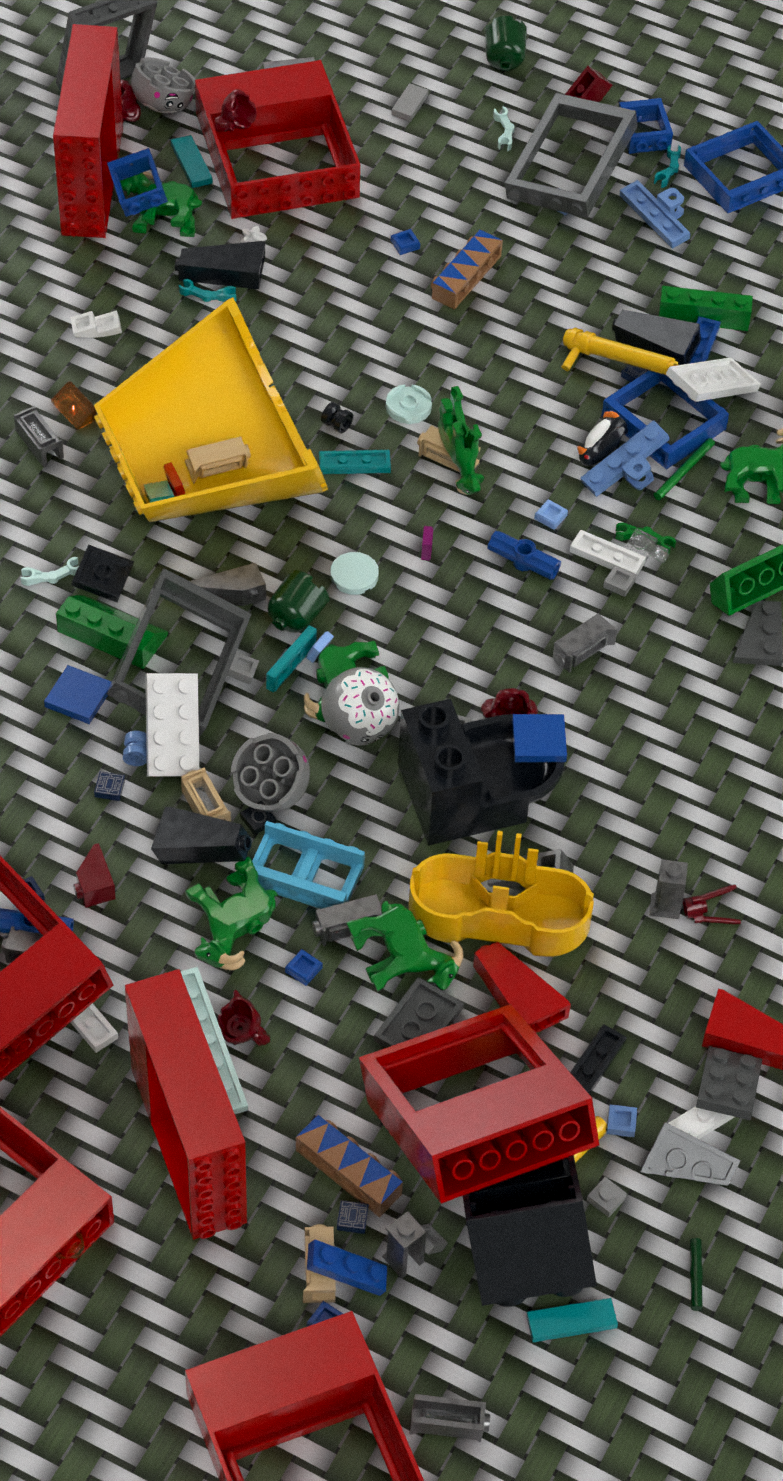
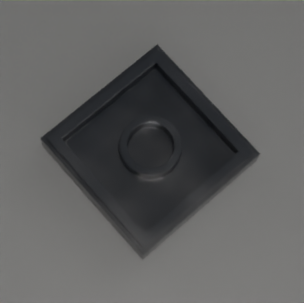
[71,544,134,602]

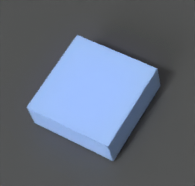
[534,499,568,530]
[306,631,334,663]

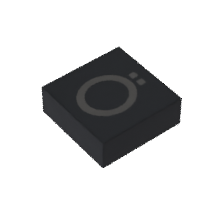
[240,800,276,835]

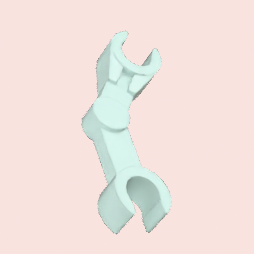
[493,106,514,151]
[20,557,79,586]

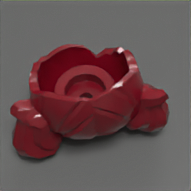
[121,80,141,122]
[215,90,257,132]
[480,688,538,718]
[217,990,271,1046]

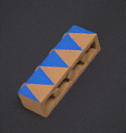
[431,230,503,310]
[296,1115,403,1218]

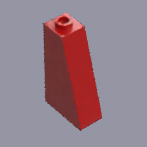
[473,942,571,1033]
[702,988,783,1070]

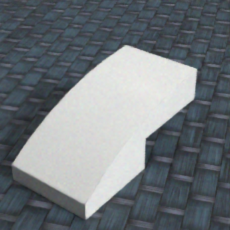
[70,310,122,338]

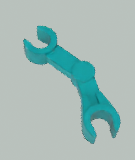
[654,145,682,188]
[179,279,237,302]

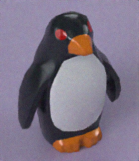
[577,411,629,466]

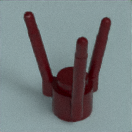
[683,884,741,924]

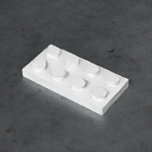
[666,357,761,402]
[145,673,199,777]

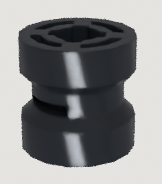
[321,402,354,433]

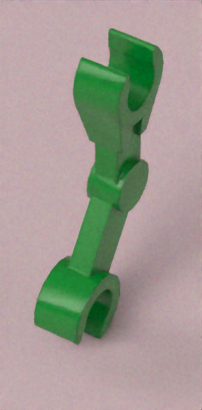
[615,523,676,554]

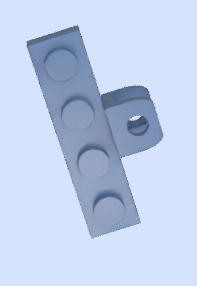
[620,180,690,249]
[581,420,670,497]

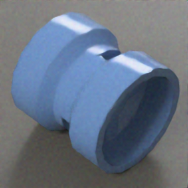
[123,731,147,766]

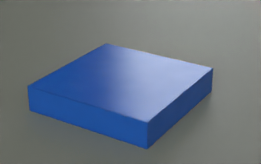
[44,665,111,725]
[512,714,567,762]

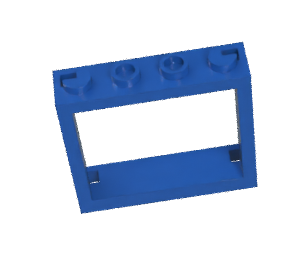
[684,121,783,213]
[602,371,729,470]

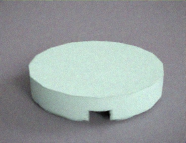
[385,384,432,424]
[331,552,379,595]

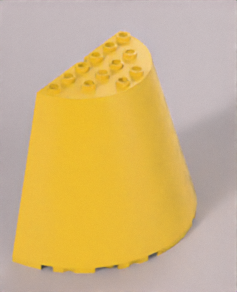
[94,297,328,522]

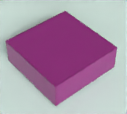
[421,526,434,561]

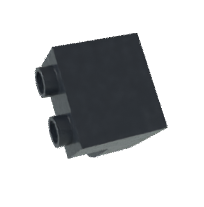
[398,699,565,846]
[463,1155,597,1307]

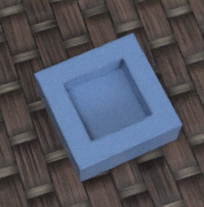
[607,1104,637,1137]

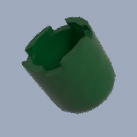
[485,16,527,71]
[267,570,330,633]

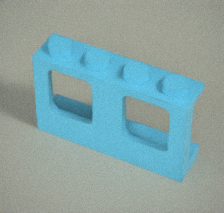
[252,821,365,909]

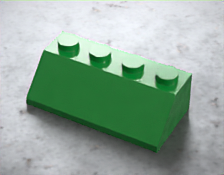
[658,286,753,331]
[710,544,783,616]
[56,595,168,669]

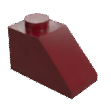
[565,66,613,102]
[73,843,116,908]

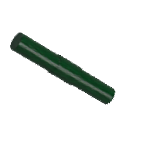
[690,1238,703,1311]

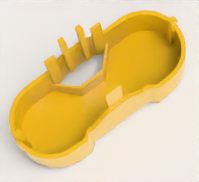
[409,831,594,957]

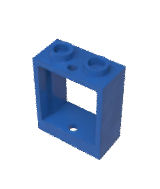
[619,98,673,154]
[107,148,168,217]

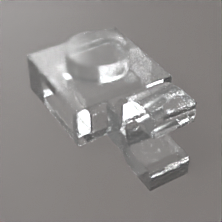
[625,528,669,564]

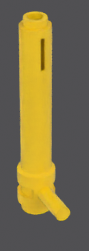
[561,328,678,375]

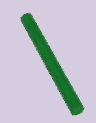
[654,438,715,500]

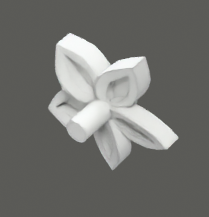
[241,226,267,243]

